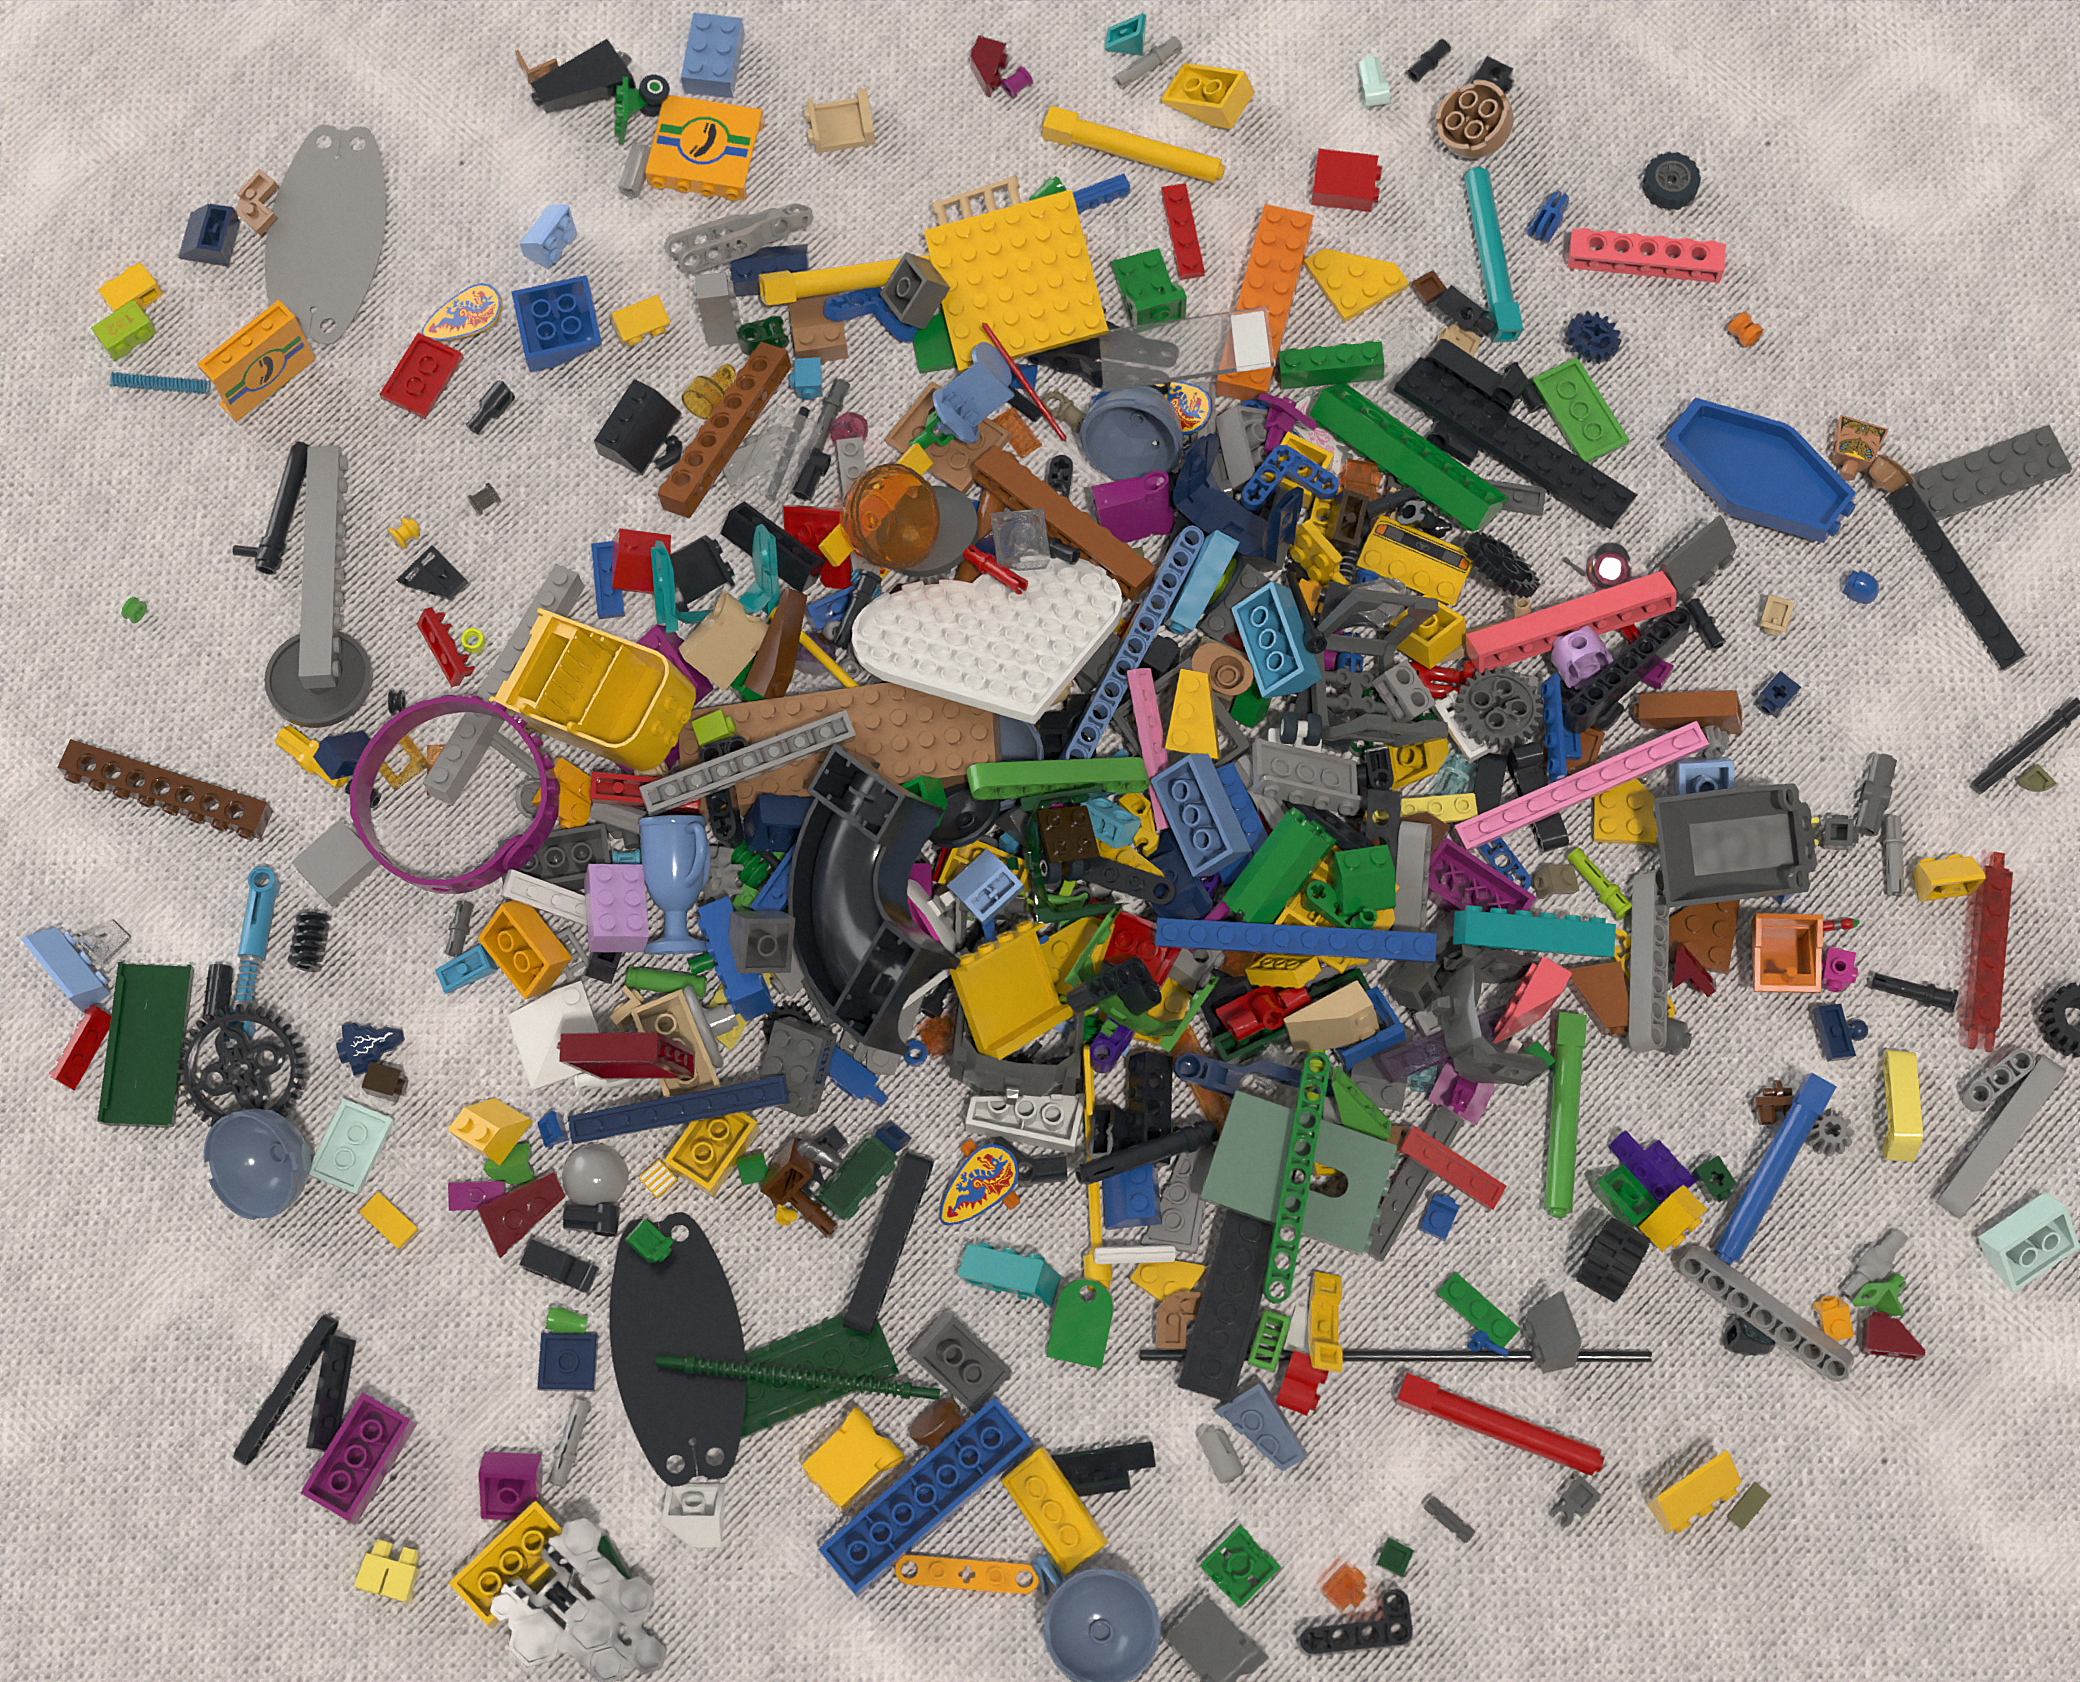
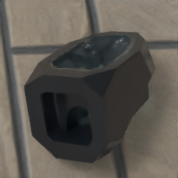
[1723,1318,1775,1356]

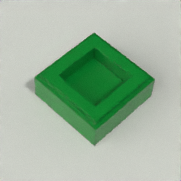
[736,1153,768,1186]

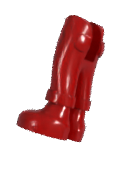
[1409,660,1474,699]

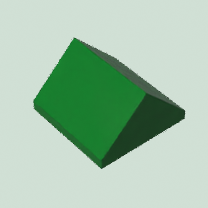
[1592,1164,1660,1229]

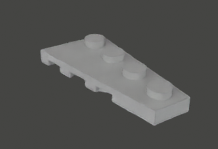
[1141,1143,1216,1254]

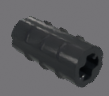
[202,964,234,1021]

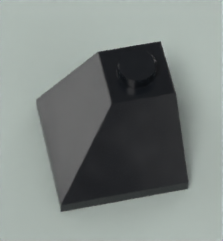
[1187,976,1253,1039]

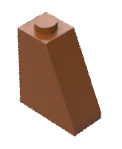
[1566,961,1630,1037]

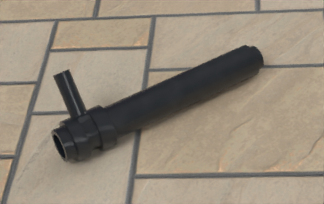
[232,441,310,575]
[1075,1120,1219,1185]

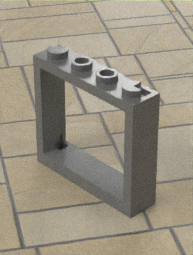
[1111,657,1252,769]

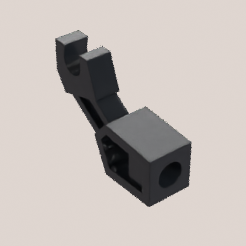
[801,1126,849,1199]

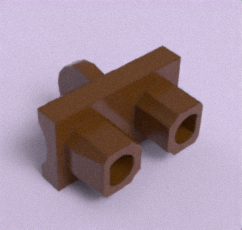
[1751,1080,1794,1125]

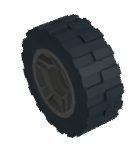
[1642,152,1701,211]

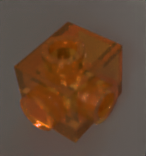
[919,1015,955,1060]
[1321,1564,1368,1613]

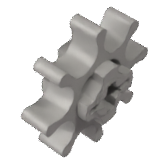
[701,846,744,906]

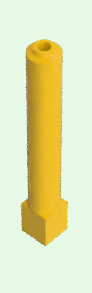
[1043,105,1226,184]
[759,254,932,306]

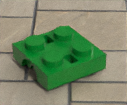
[1199,1525,1281,1609]

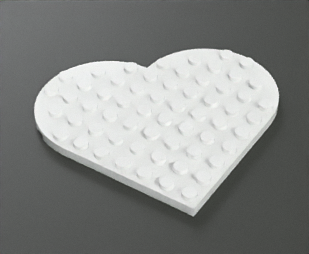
[852,556,1123,724]

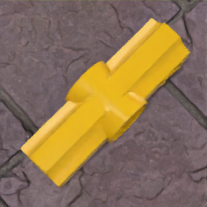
[274,725,349,790]

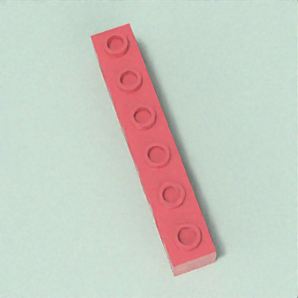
[1567,228,1726,283]

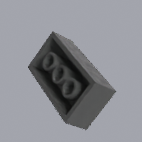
[498,823,613,901]

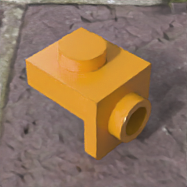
[1812,1295,1854,1341]

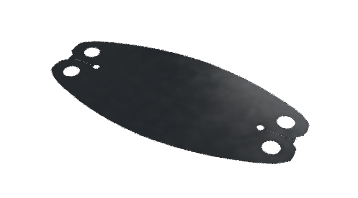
[609,1212,746,1487]

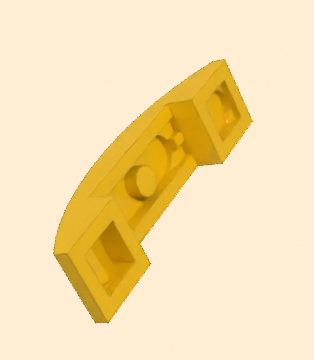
[1308,1271,1343,1373]

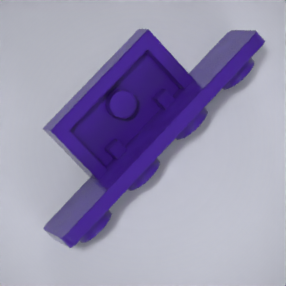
[1608,1130,1697,1205]

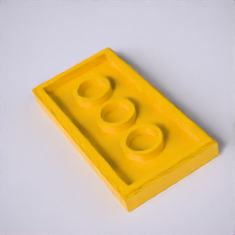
[1000,1447,1109,1576]

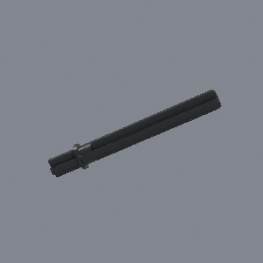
[1971,697,2080,794]

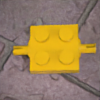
[1288,519,1349,587]

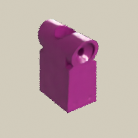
[1091,470,1175,543]

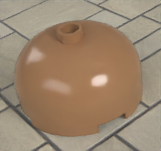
[1435,80,1514,159]

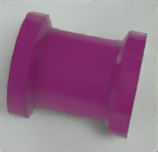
[1001,66,1034,99]

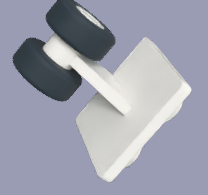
[1267,711,1322,753]

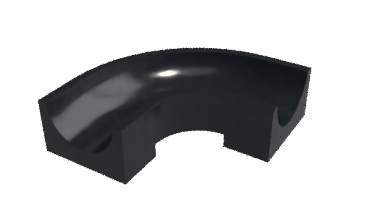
[788,744,961,1056]

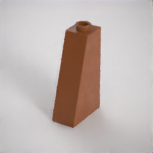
[1634,690,1743,735]

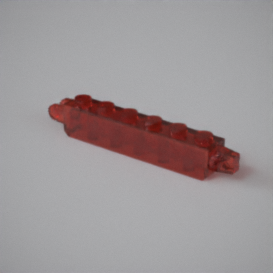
[1964,852,2013,1053]

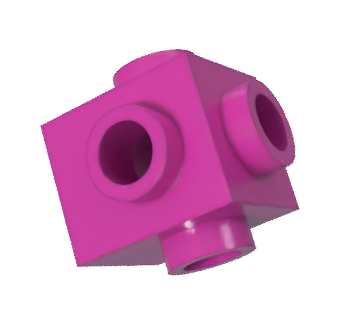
[1821,947,1858,992]

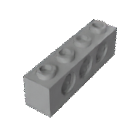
[1167,887,1248,993]

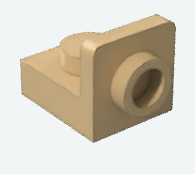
[1438,323,1482,357]
[609,985,645,1033]

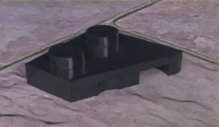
[396,545,469,600]

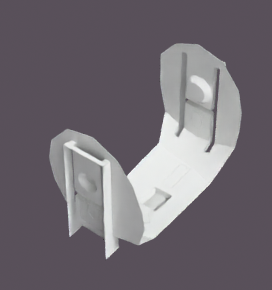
[902,879,969,1010]

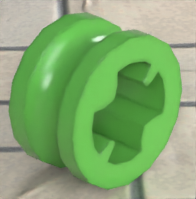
[121,597,147,623]

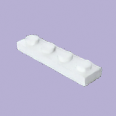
[500,869,587,927]

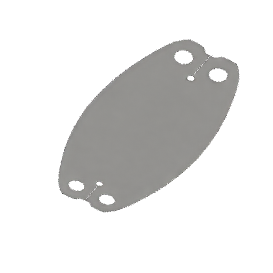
[265,125,386,344]

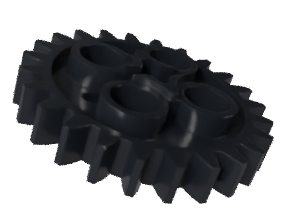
[1463,532,1540,599]

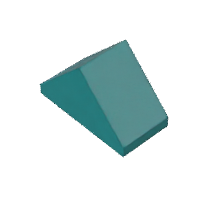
[1104,13,1146,56]

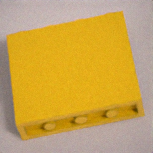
[949,920,1076,1060]

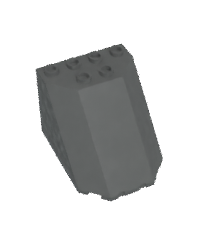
[1653,783,1817,908]

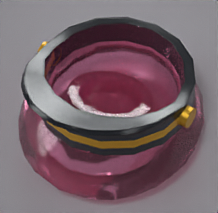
[1586,542,1633,591]

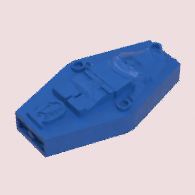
[1664,397,1856,543]

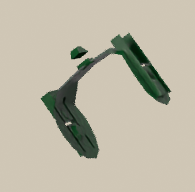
[1006,786,1130,924]

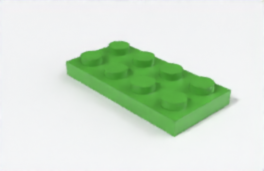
[1532,357,1629,463]

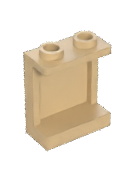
[804,88,875,154]

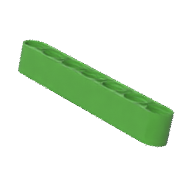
[966,757,1150,800]

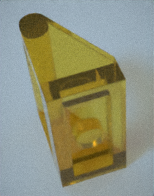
[379,735,429,790]

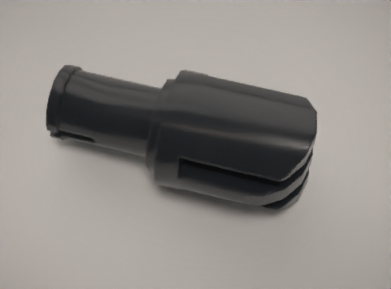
[465,380,515,435]

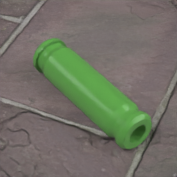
[625,966,707,998]

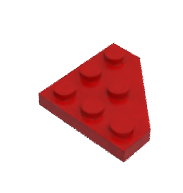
[783,505,852,589]

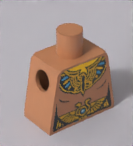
[1831,415,1889,481]

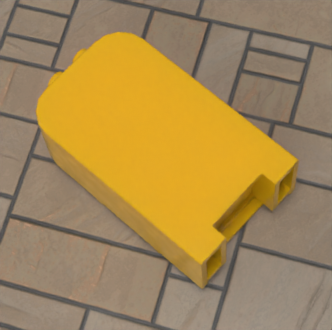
[488,608,696,771]

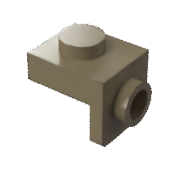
[1532,865,1580,899]

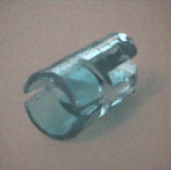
[1433,754,1476,796]

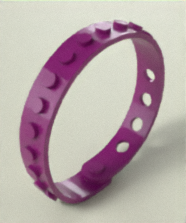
[350,695,561,894]

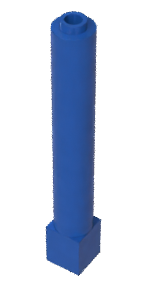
[1713,1073,1837,1266]

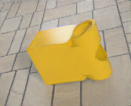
[801,1406,907,1513]

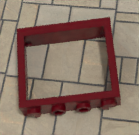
[557,1032,695,1079]

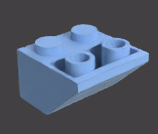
[519,204,577,270]
[947,849,1025,926]

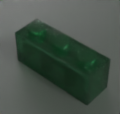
[813,1134,898,1221]

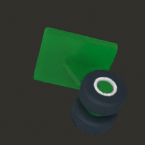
[614,74,670,145]

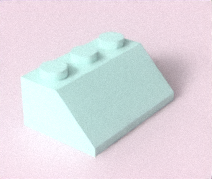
[1978,1192,2080,1293]

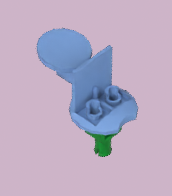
[909,342,1015,450]

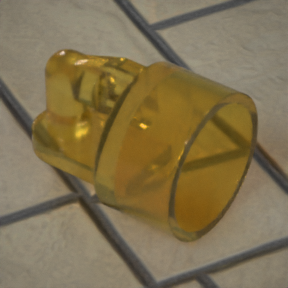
[682,364,736,420]

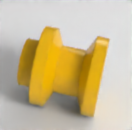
[387,517,421,550]

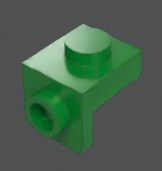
[625,1219,674,1263]

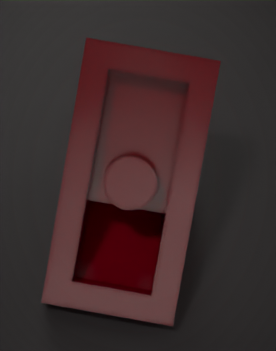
[1672,941,1717,997]

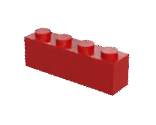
[589,771,702,813]

